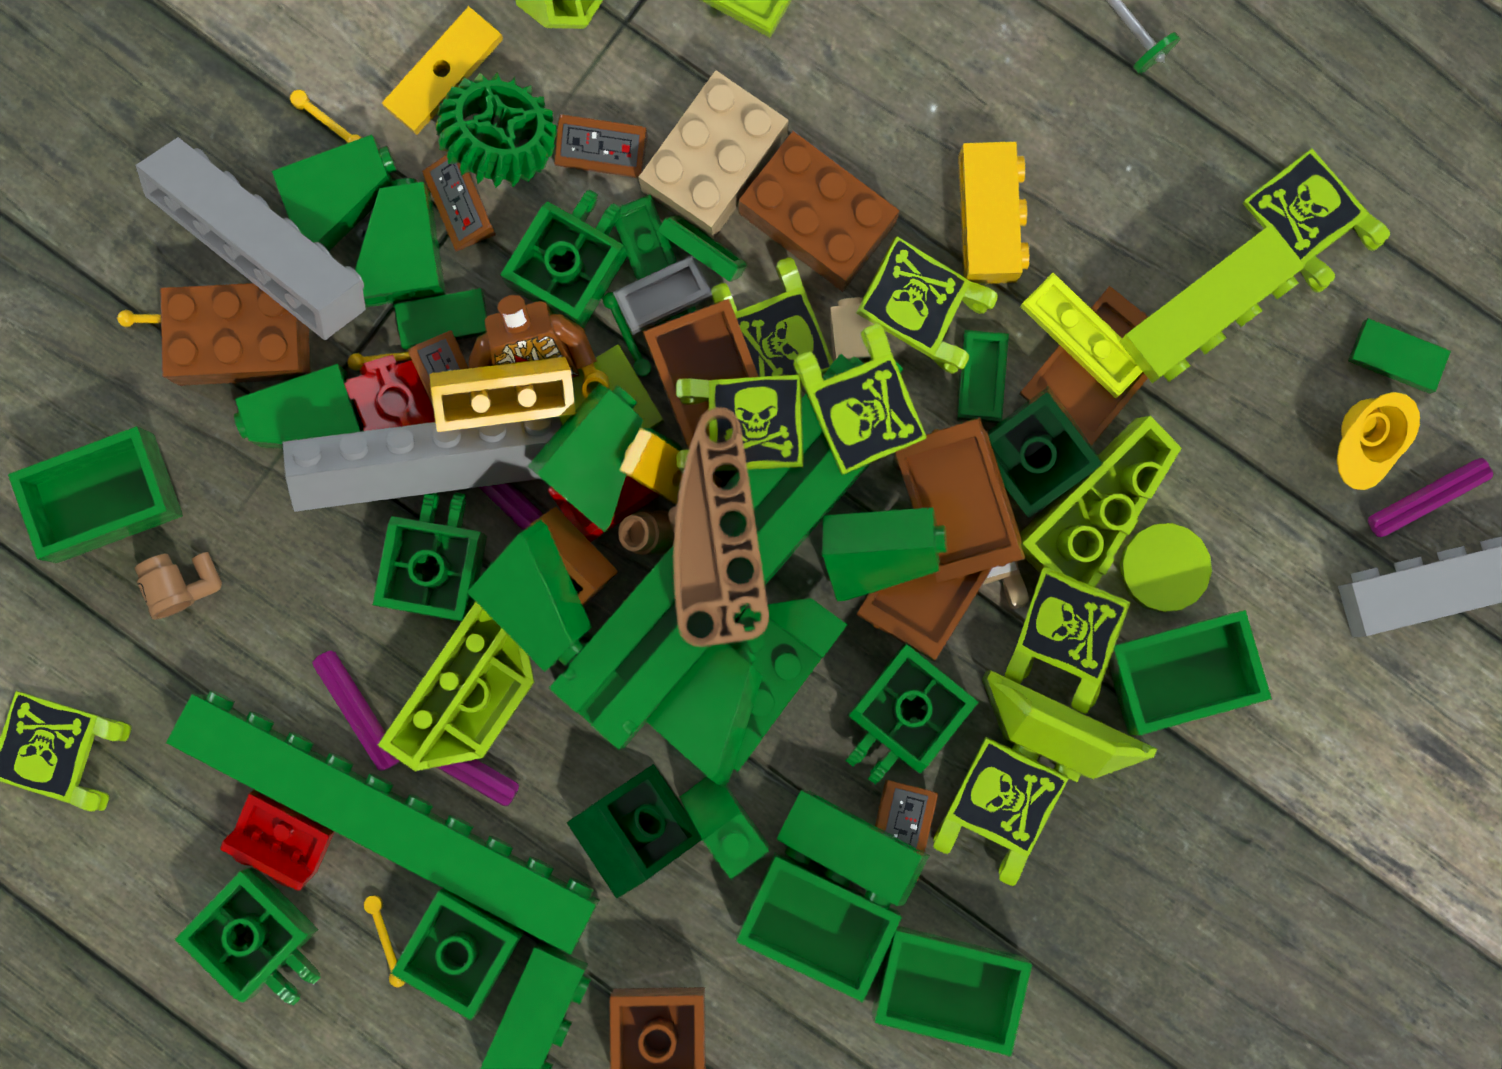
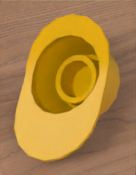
[1337,392,1420,490]

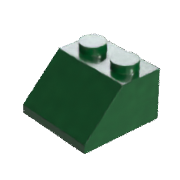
[987,386,1103,518]
[566,764,702,899]

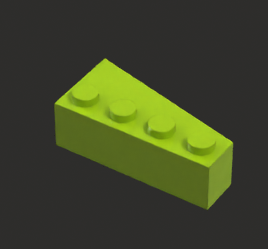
[1119,223,1306,384]
[1020,416,1182,587]

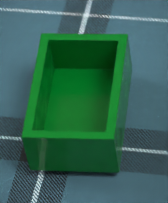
[8,426,183,563]
[1108,610,1272,735]
[736,853,902,1003]
[871,926,1032,1057]

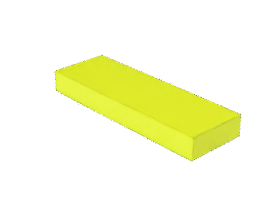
[1020,273,1143,398]

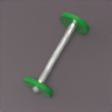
[1107,0,1180,74]

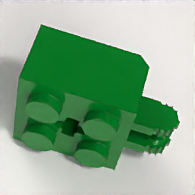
[500,190,627,329]
[372,493,487,622]
[845,644,978,785]
[174,867,321,1006]

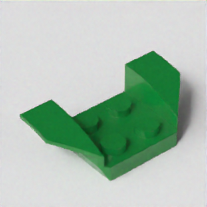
[727,598,847,772]

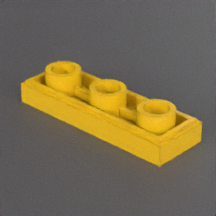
[382,6,503,135]
[620,428,723,506]

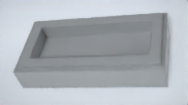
[613,256,712,335]

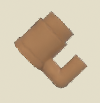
[619,506,677,555]
[134,552,222,620]

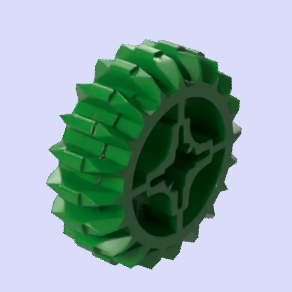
[436,72,557,189]

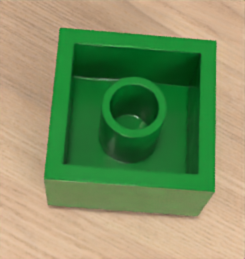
[391,888,525,1020]

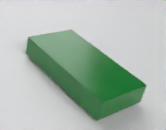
[657,215,748,282]
[394,288,487,350]
[1348,318,1451,394]
[956,330,1009,423]

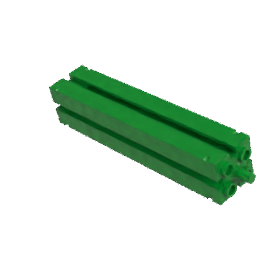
[549,354,903,750]

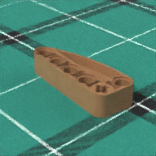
[674,408,769,646]

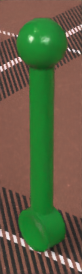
[602,292,651,377]

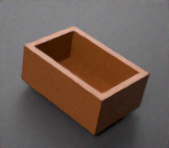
[738,131,900,292]
[160,283,310,386]
[642,299,759,450]

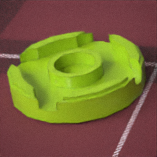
[1120,523,1212,612]

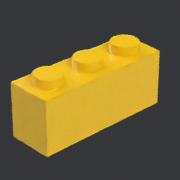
[959,142,1029,284]
[429,357,576,432]

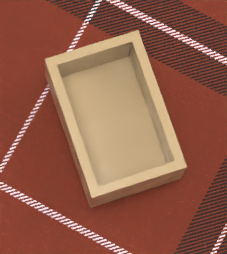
[639,70,789,239]

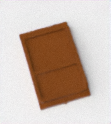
[1019,286,1148,446]
[895,418,1025,583]
[857,568,993,662]

